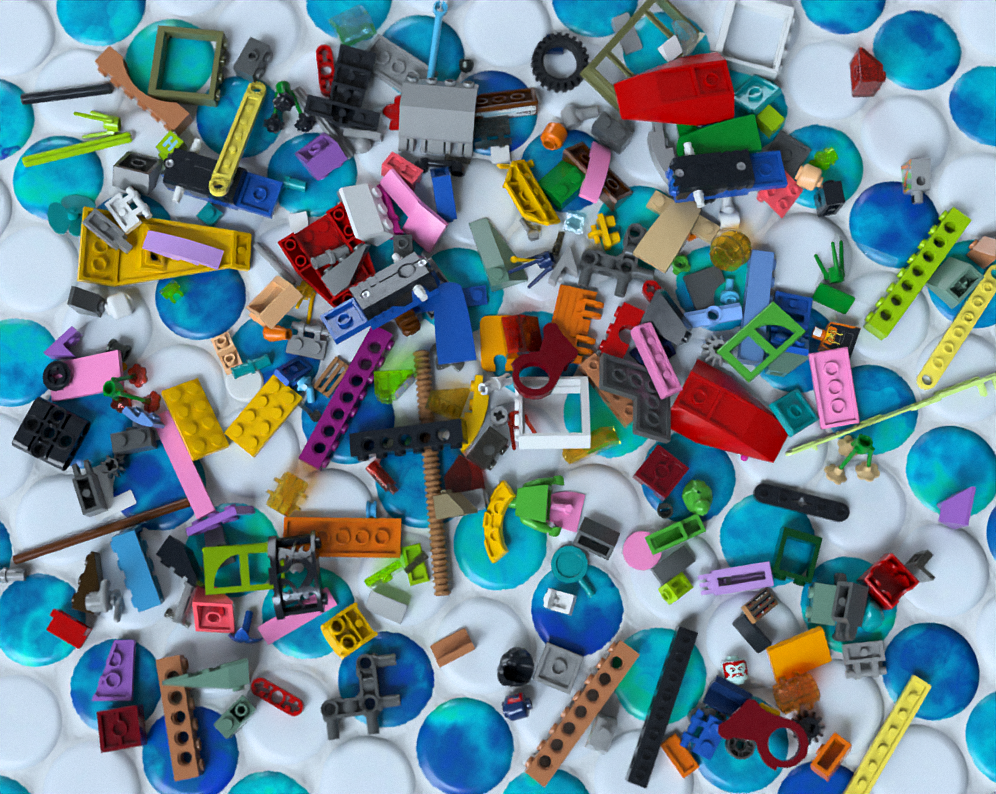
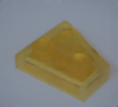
[425,388,470,420]

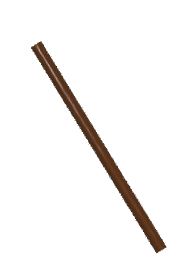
[12,498,191,565]

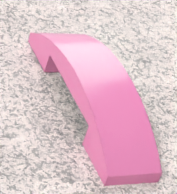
[579,141,611,204]

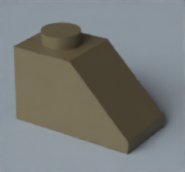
[433,489,478,520]

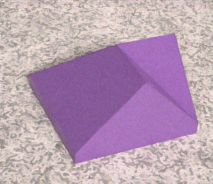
[936,486,976,529]

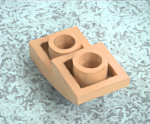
[211,331,243,375]

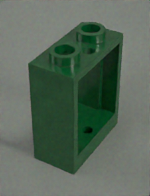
[771,527,823,587]

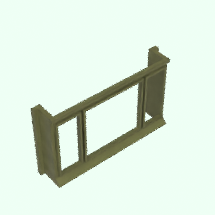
[579,0,706,114]

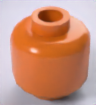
[541,122,567,150]

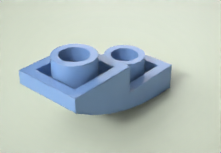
[122,406,165,429]

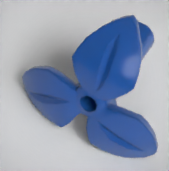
[228,611,263,644]

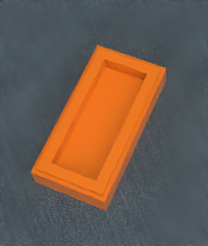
[660,733,700,779]

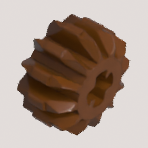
[394,309,421,337]

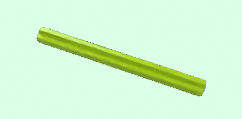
[22,132,132,167]

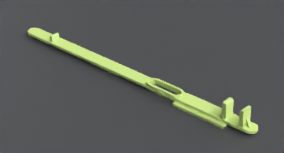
[785,373,996,456]

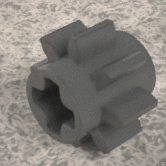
[101,454,126,479]

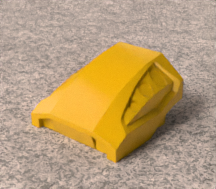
[320,602,378,659]

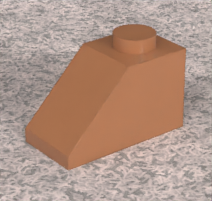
[966,236,996,269]

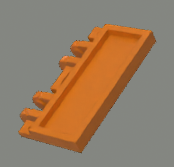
[551,284,604,365]

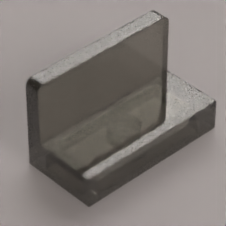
[904,550,936,583]

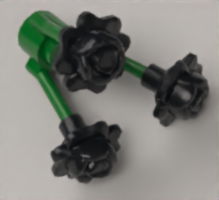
[263,81,316,134]

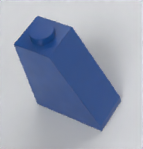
[430,166,457,223]

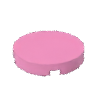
[622,531,662,571]

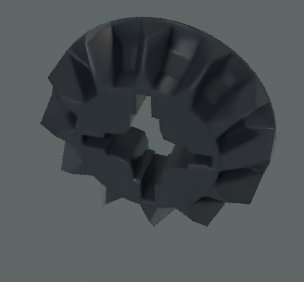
[43,361,72,392]

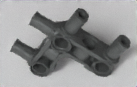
[577,223,655,298]
[321,653,401,740]

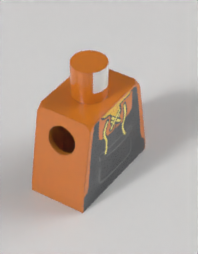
[811,322,861,359]

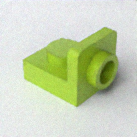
[658,572,694,605]

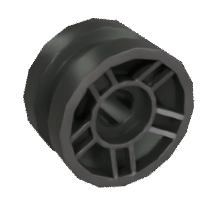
[725,738,755,759]

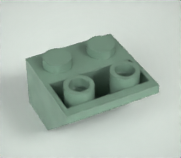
[925,257,984,309]

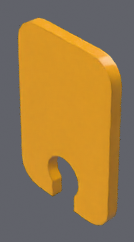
[480,315,519,372]

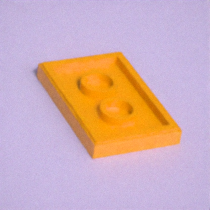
[766,626,832,683]

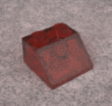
[849,47,886,97]

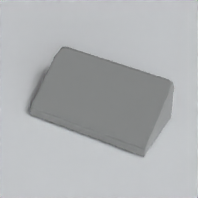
[365,590,408,624]

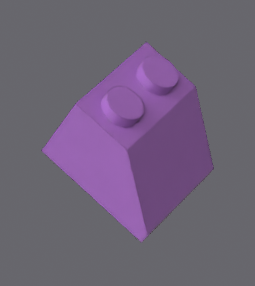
[294,132,347,181]

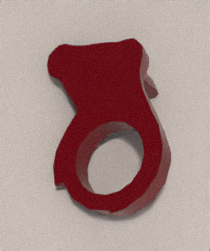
[511,322,578,400]
[718,699,809,771]

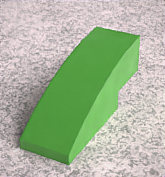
[645,514,706,555]

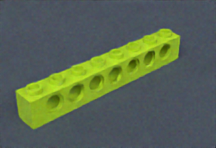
[863,207,972,340]

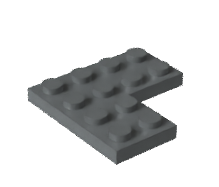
[599,353,671,444]

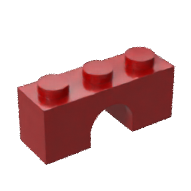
[598,302,645,359]

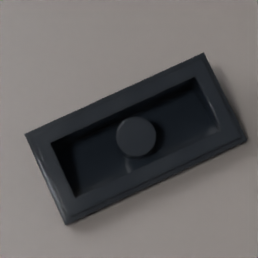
[732,614,772,653]

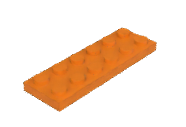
[283,517,402,558]

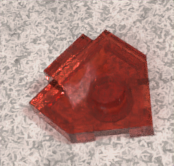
[444,455,485,493]

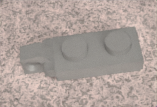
[82,208,133,254]

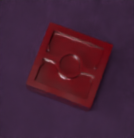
[632,444,689,501]
[96,704,148,753]

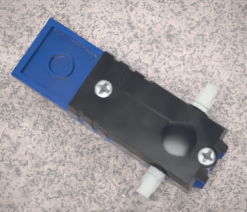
[161,139,284,219]
[665,142,788,208]
[320,252,440,345]

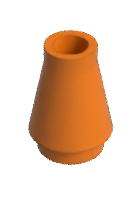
[263,325,292,342]

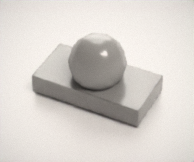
[343,128,383,154]

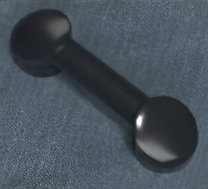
[414,158,465,177]

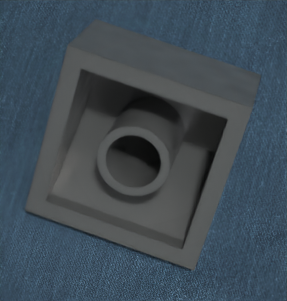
[113,151,163,195]

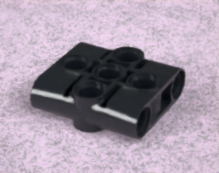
[12,397,91,471]

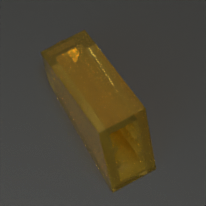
[562,426,621,464]

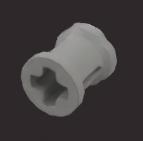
[491,407,508,427]

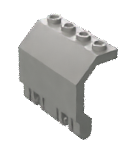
[398,76,479,158]

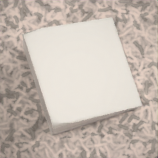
[658,35,683,62]

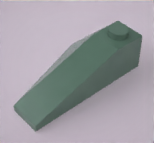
[469,218,527,292]
[162,658,249,692]

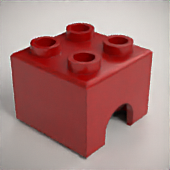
[856,552,920,610]

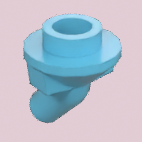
[720,279,739,305]
[297,376,315,403]

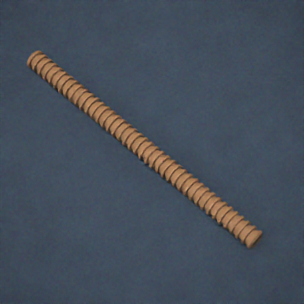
[413,350,451,596]

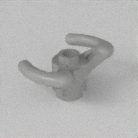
[85,579,122,623]

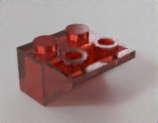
[500,314,542,360]

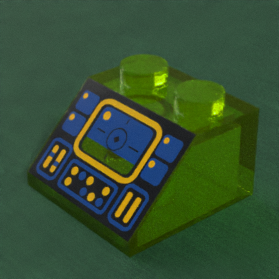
[374,369,415,404]

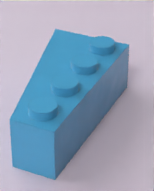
[110,525,165,612]

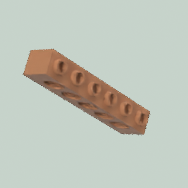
[156,655,205,781]

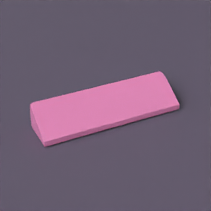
[380,168,420,217]
[630,322,683,399]
[257,587,337,645]

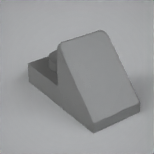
[548,247,578,287]

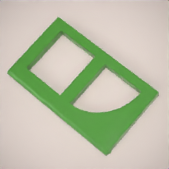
[717,301,806,383]

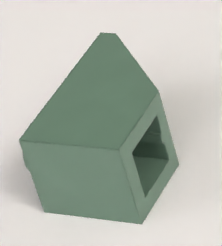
[765,352,809,377]
[213,695,257,739]

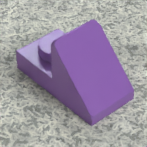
[43,326,83,359]

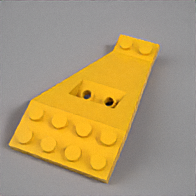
[77,207,252,287]

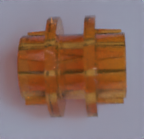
[772,671,821,716]

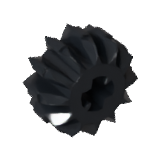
[791,710,825,745]

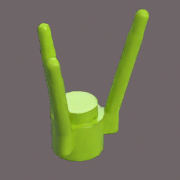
[73,111,121,139]

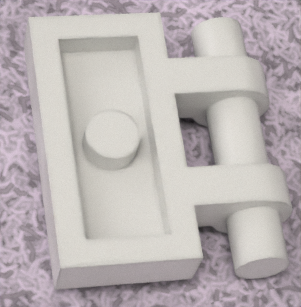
[105,186,153,234]

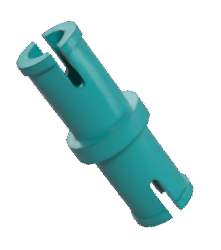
[231,354,271,379]

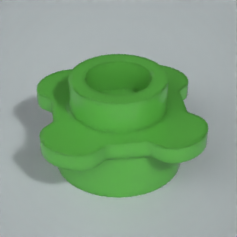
[671,254,691,275]

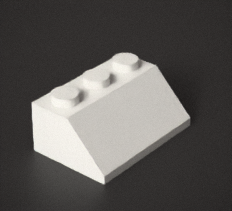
[339,183,395,246]

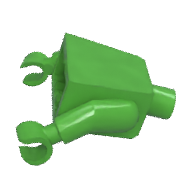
[508,475,565,537]

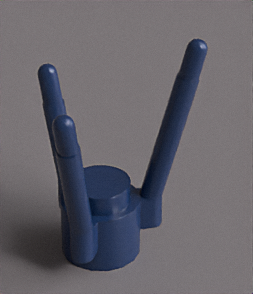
[508,251,556,289]

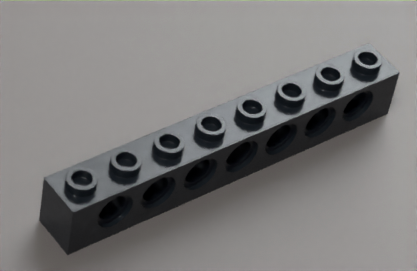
[625,626,698,789]

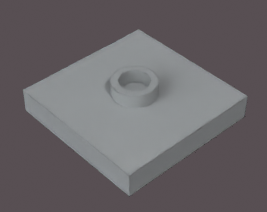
[532,642,584,695]

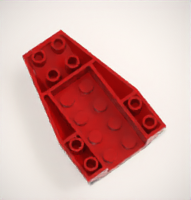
[613,52,734,126]
[277,202,376,308]
[670,359,788,463]

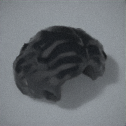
[497,646,534,687]

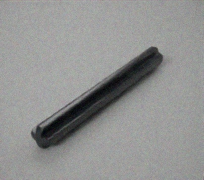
[20,83,113,105]

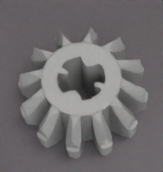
[701,335,733,367]

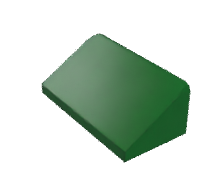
[812,282,856,314]

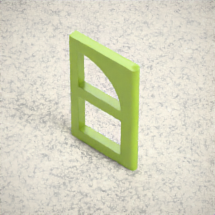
[202,542,286,595]

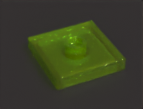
[364,560,405,589]

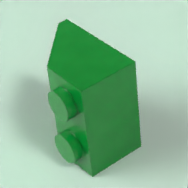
[538,161,586,211]

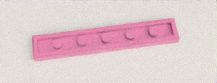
[155,410,216,520]

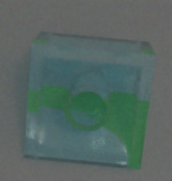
[328,4,377,47]

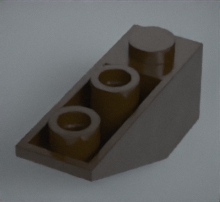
[71,551,104,616]

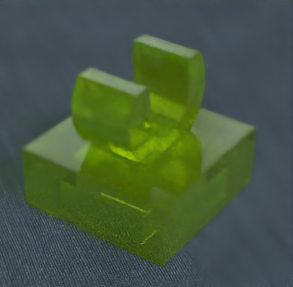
[159,279,184,304]

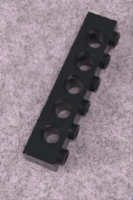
[349,418,468,462]

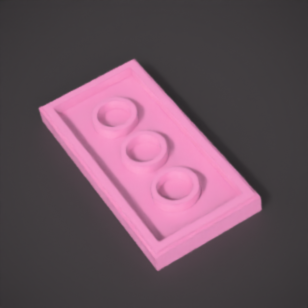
[808,347,860,429]
[51,350,125,402]

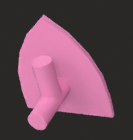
[549,491,585,532]

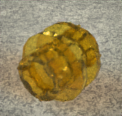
[709,230,752,272]
[266,471,309,517]

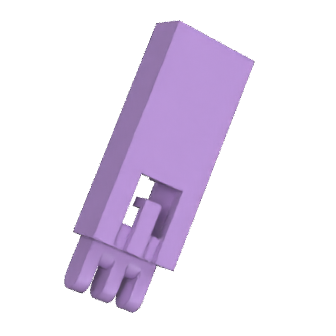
[698,561,774,596]

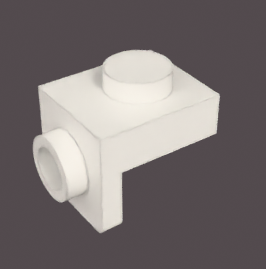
[543,588,577,616]

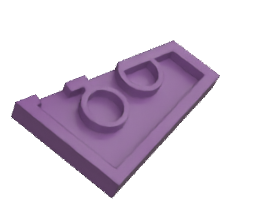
[186,504,255,536]
[91,640,136,701]

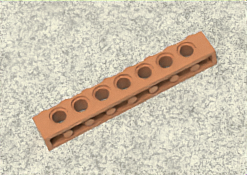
[524,640,640,787]

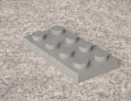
[366,34,438,92]

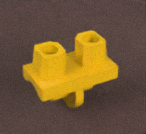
[587,213,620,251]

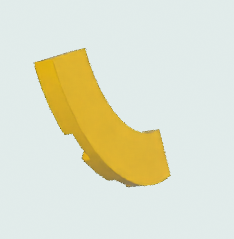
[483,480,516,563]

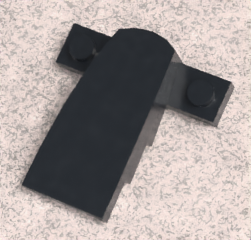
[304,44,381,132]

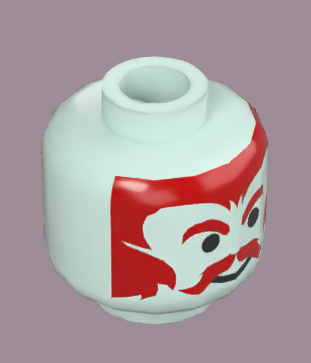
[721,655,749,685]

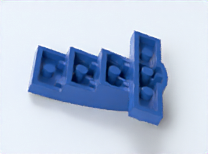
[412,282,488,365]

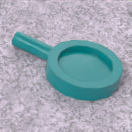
[551,546,596,598]

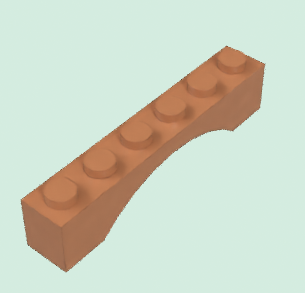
[94,46,194,136]

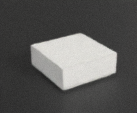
[490,143,510,165]
[288,211,309,234]

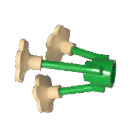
[824,434,880,485]

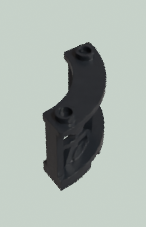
[268,530,328,620]

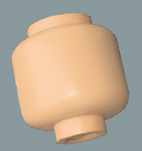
[795,164,824,191]

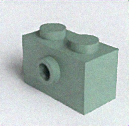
[805,582,837,626]

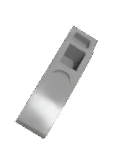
[647,122,677,185]

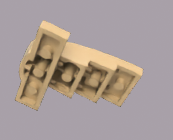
[633,190,720,274]

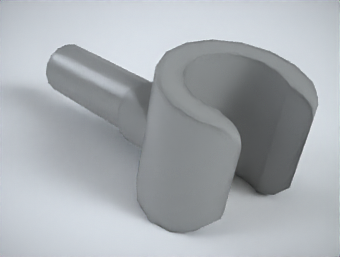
[519,218,539,241]

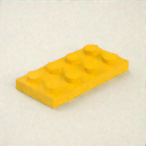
[224,374,303,458]
[161,378,229,462]

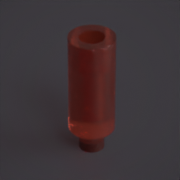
[365,460,399,495]

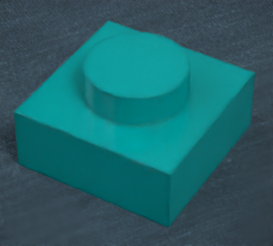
[196,202,224,227]

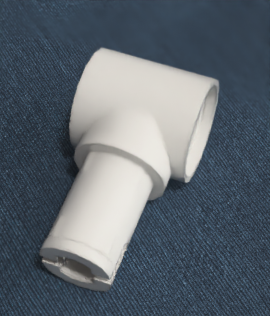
[718,197,740,229]

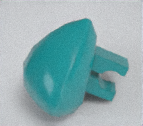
[862,599,885,632]

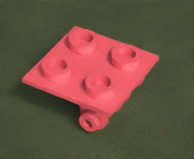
[756,171,803,218]

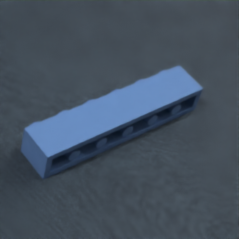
[737,249,777,366]

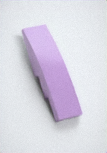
[142,230,224,270]

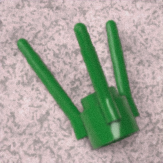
[814,240,845,284]

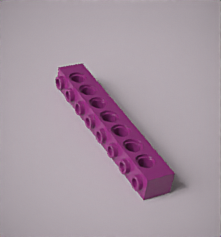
[298,327,395,471]

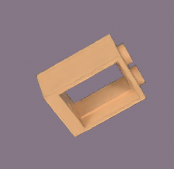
[246,275,303,329]

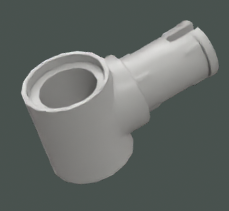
[560,106,599,130]

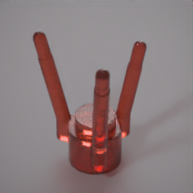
[507,411,537,450]

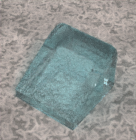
[563,210,587,234]

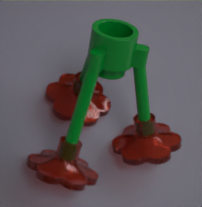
[103,363,161,413]

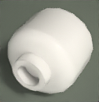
[104,292,135,319]

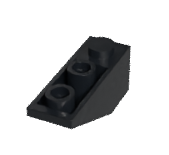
[156,535,205,589]

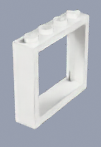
[714,0,795,81]
[515,376,591,449]

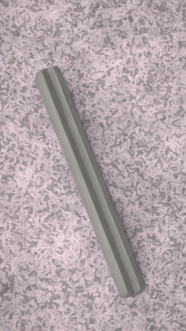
[293,86,354,160]

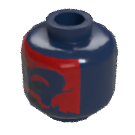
[502,692,533,721]

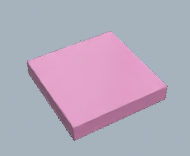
[402,200,449,253]

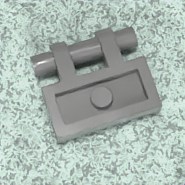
[286,321,329,361]
[841,640,887,680]

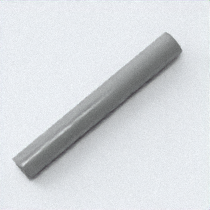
[253,242,297,286]

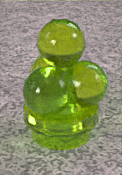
[808,147,839,170]

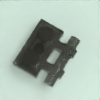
[474,115,512,150]

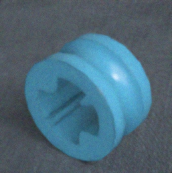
[366,501,377,518]

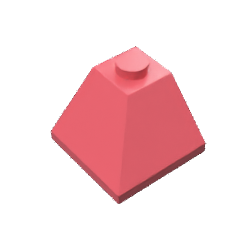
[192,586,236,634]

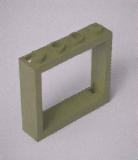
[148,25,229,107]

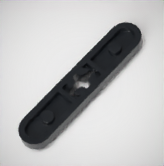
[753,484,850,522]

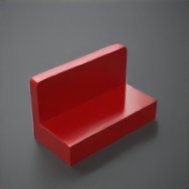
[47,609,93,649]

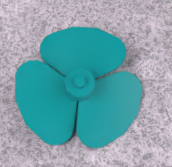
[47,195,96,237]

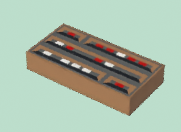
[741,587,779,624]

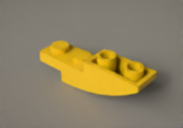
[460,375,489,453]

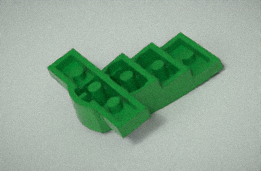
[676,114,762,157]

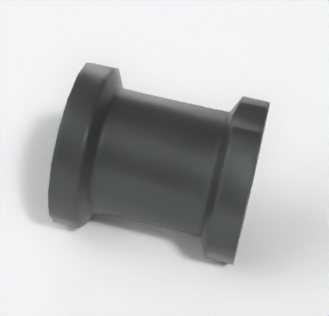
[106,338,132,362]

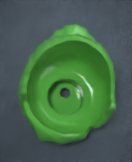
[682,479,713,516]

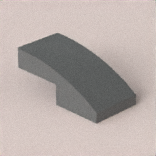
[650,546,695,585]

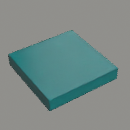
[734,74,782,116]
[768,387,819,437]

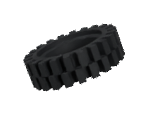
[531,32,589,93]

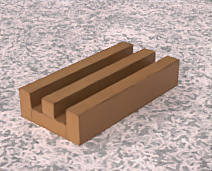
[313,357,349,399]

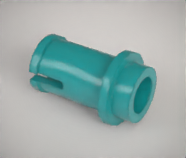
[283,175,307,193]

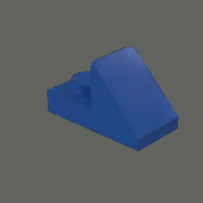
[273,356,313,389]

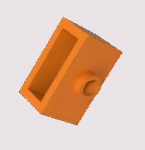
[811,732,852,782]

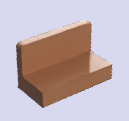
[430,628,475,668]

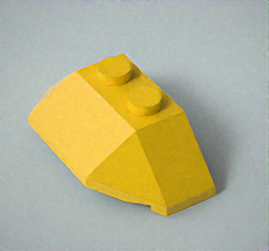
[503,159,561,226]

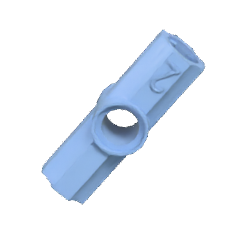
[683,303,743,329]

